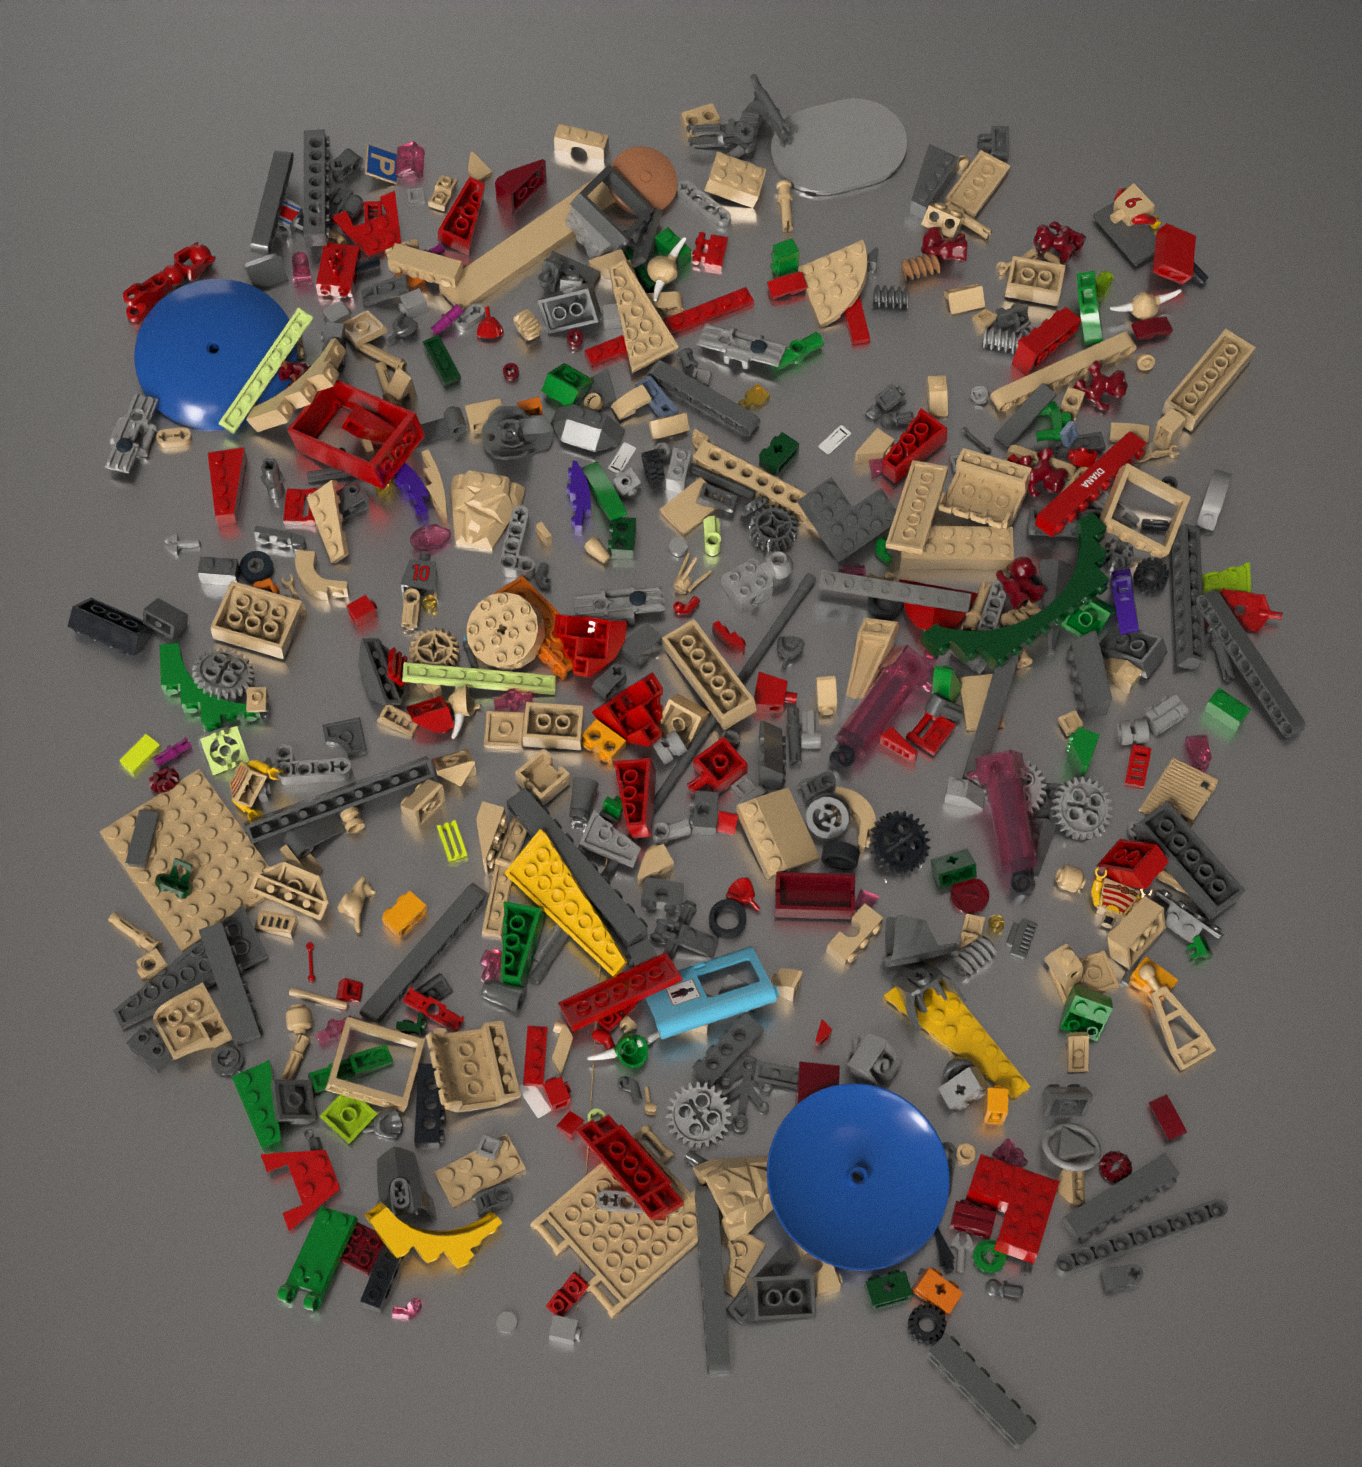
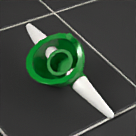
[587,1031,660,1069]

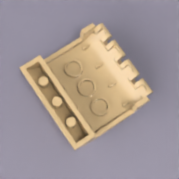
[937,448,1032,529]
[426,1021,521,1113]

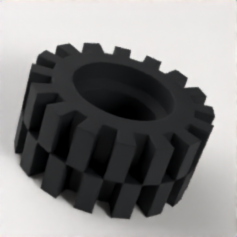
[641,449,665,485]
[1133,557,1169,594]
[907,1303,947,1345]

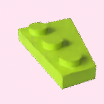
[1202,562,1252,594]

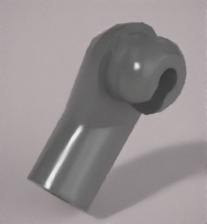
[535,562,551,588]
[617,1076,643,1102]

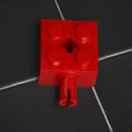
[687,736,748,795]

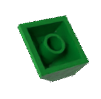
[541,363,594,406]
[1061,596,1116,637]
[1065,727,1100,779]

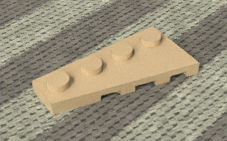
[307,480,349,563]

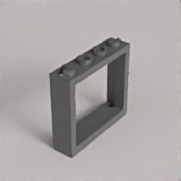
[570,164,654,249]

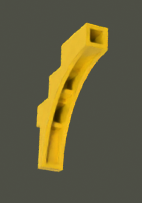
[364,1202,502,1269]

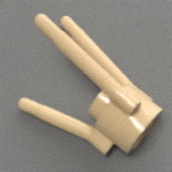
[673,552,712,594]

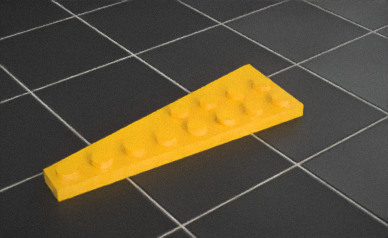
[504,829,628,977]
[883,963,1030,1100]

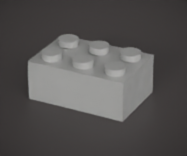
[566,207,615,259]

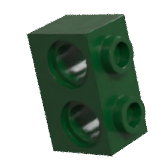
[608,517,636,559]

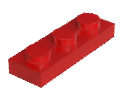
[523,1026,548,1087]

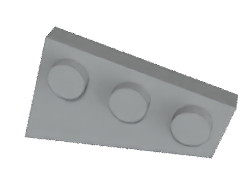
[579,810,641,868]

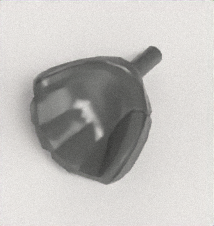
[387,315,418,343]
[777,636,805,669]
[362,1107,403,1138]

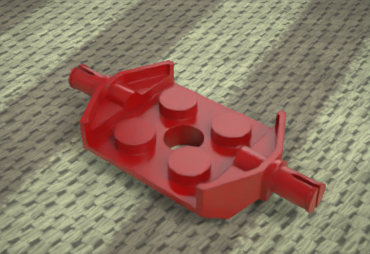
[1219,588,1283,632]

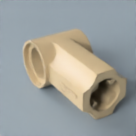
[401,588,422,629]

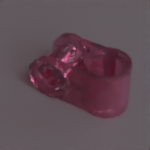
[292,252,313,287]
[1185,734,1212,772]

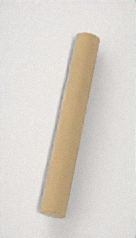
[289,987,349,1010]

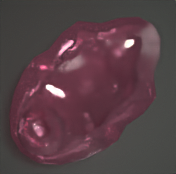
[410,524,451,551]

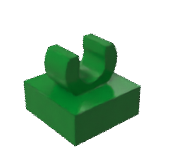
[601,796,623,821]
[1187,935,1213,959]

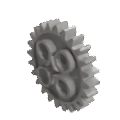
[192,647,255,700]
[984,758,1048,821]
[1051,776,1113,840]
[666,1082,733,1149]

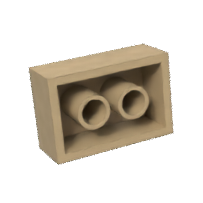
[704,151,767,208]
[1005,256,1066,306]
[522,702,584,750]
[1107,896,1166,970]

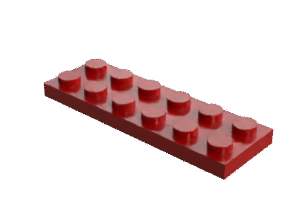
[558,952,682,1032]

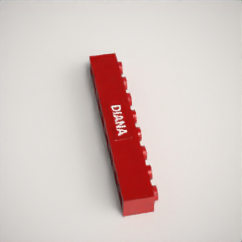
[1035,431,1147,537]

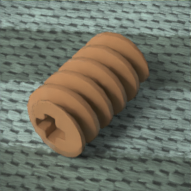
[901,254,940,281]

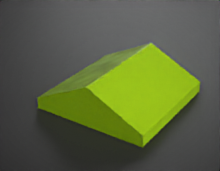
[319,1095,377,1144]

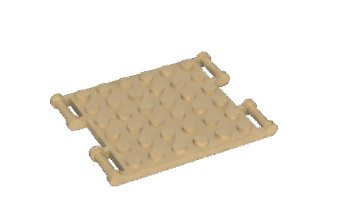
[530,1124,724,1318]

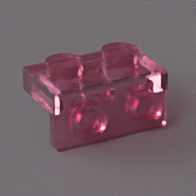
[396,141,425,179]

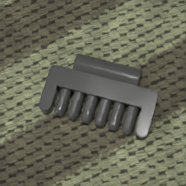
[1006,918,1038,960]

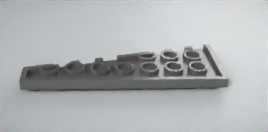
[113,905,269,1030]

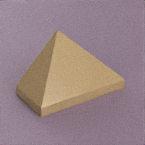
[1057,1162,1085,1206]

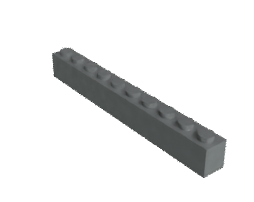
[243,756,435,844]
[506,788,648,948]

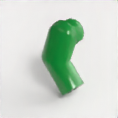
[875,538,893,565]

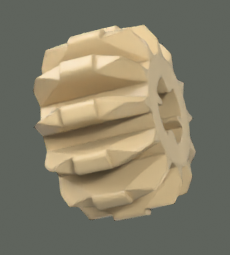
[513,309,542,341]

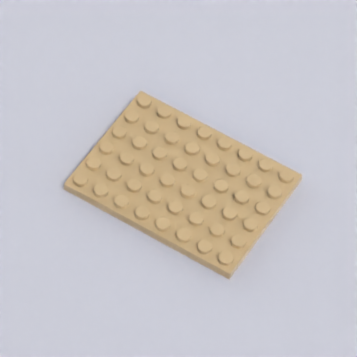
[99,769,269,953]

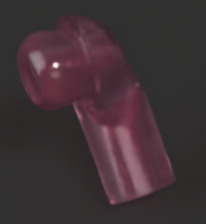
[392,1298,422,1320]

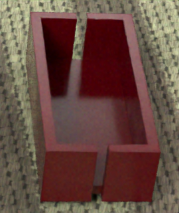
[775,872,855,920]

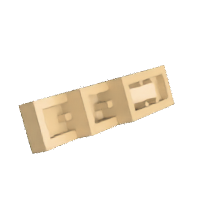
[422,449,448,523]

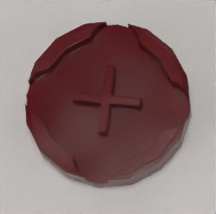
[950,878,989,915]

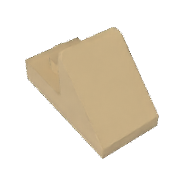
[387,368,417,401]
[1065,1032,1089,1073]

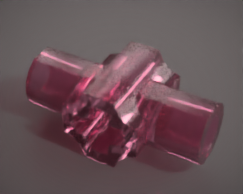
[493,688,533,712]
[315,1015,351,1046]

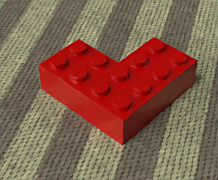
[965,1154,1060,1264]

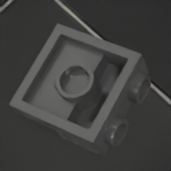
[270,1080,317,1124]

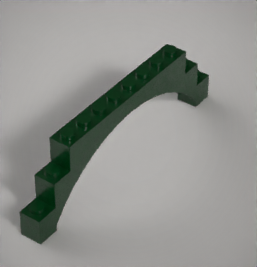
[920,512,1109,670]

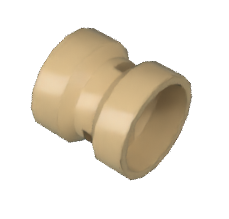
[340,807,365,833]

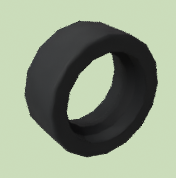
[867,597,903,621]
[821,841,860,870]
[709,899,747,939]

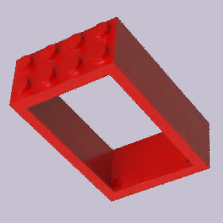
[287,380,426,490]

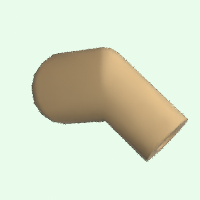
[327,229,347,244]
[1044,251,1061,264]

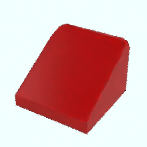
[716,811,738,835]
[336,978,363,1002]
[815,1019,832,1048]
[556,1111,585,1139]

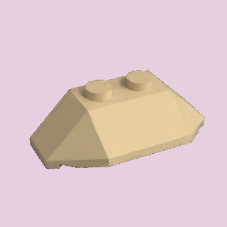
[249,862,329,920]

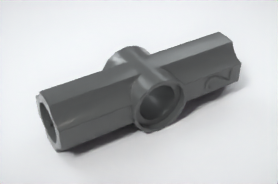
[261,458,285,500]

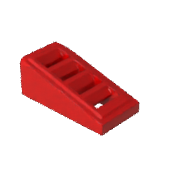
[364,201,382,222]
[880,727,918,762]
[1125,744,1152,788]

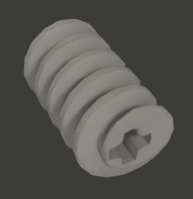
[982,326,1021,354]
[952,935,997,976]

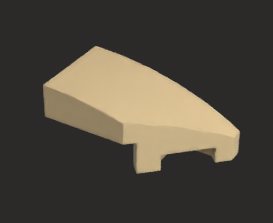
[959,913,985,949]

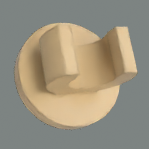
[1137,353,1155,371]

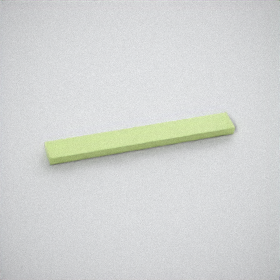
[219,307,314,434]
[402,662,556,695]

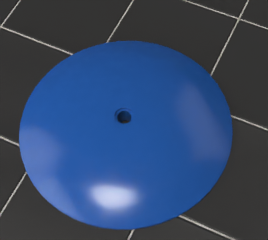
[134,279,298,431]
[767,1083,950,1271]

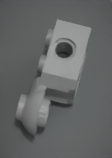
[721,551,793,614]

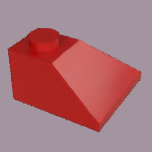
[406,695,454,733]

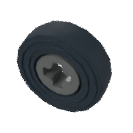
[240,551,273,584]

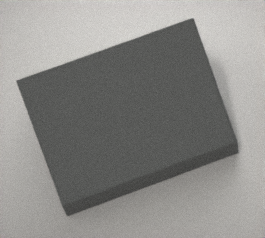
[243,252,289,291]

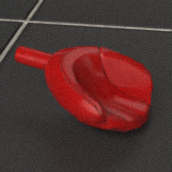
[477,306,504,339]
[725,877,761,911]

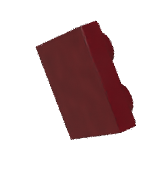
[340,1222,384,1276]

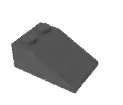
[537,282,602,334]
[1099,622,1168,678]
[1042,1084,1093,1116]

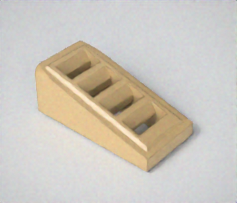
[376,705,418,737]
[254,910,298,939]

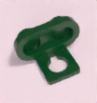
[155,858,193,899]

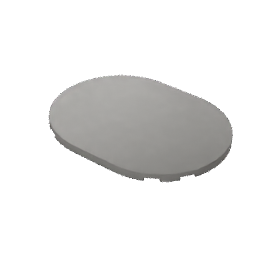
[771,98,907,195]

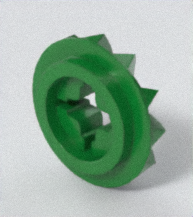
[973,1240,1006,1274]

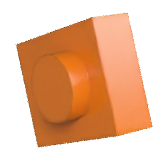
[251,578,280,594]

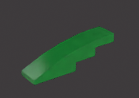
[581,462,627,521]
[308,1044,394,1094]

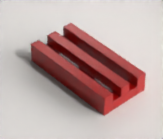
[387,647,408,686]

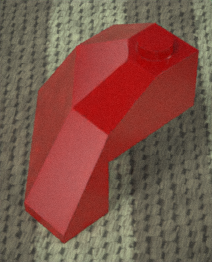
[899,579,978,631]
[554,614,627,677]
[592,672,663,747]

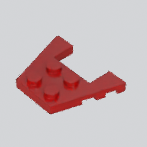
[332,191,401,258]
[261,1150,341,1231]

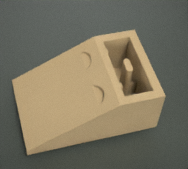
[476,801,509,874]

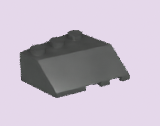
[758,721,786,790]

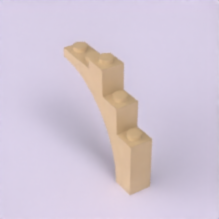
[246,338,347,432]

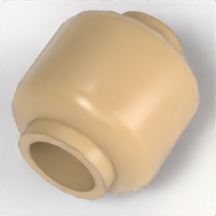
[1055,864,1086,893]
[285,1004,313,1035]

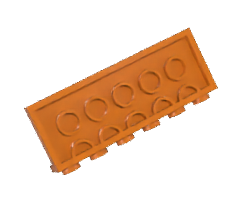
[493,575,573,680]

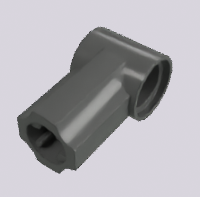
[924,692,963,722]

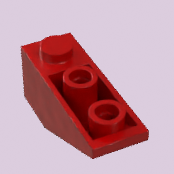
[342,404,396,443]

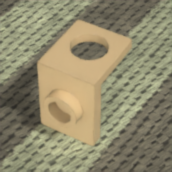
[246,687,269,712]

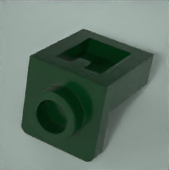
[396,1013,427,1038]

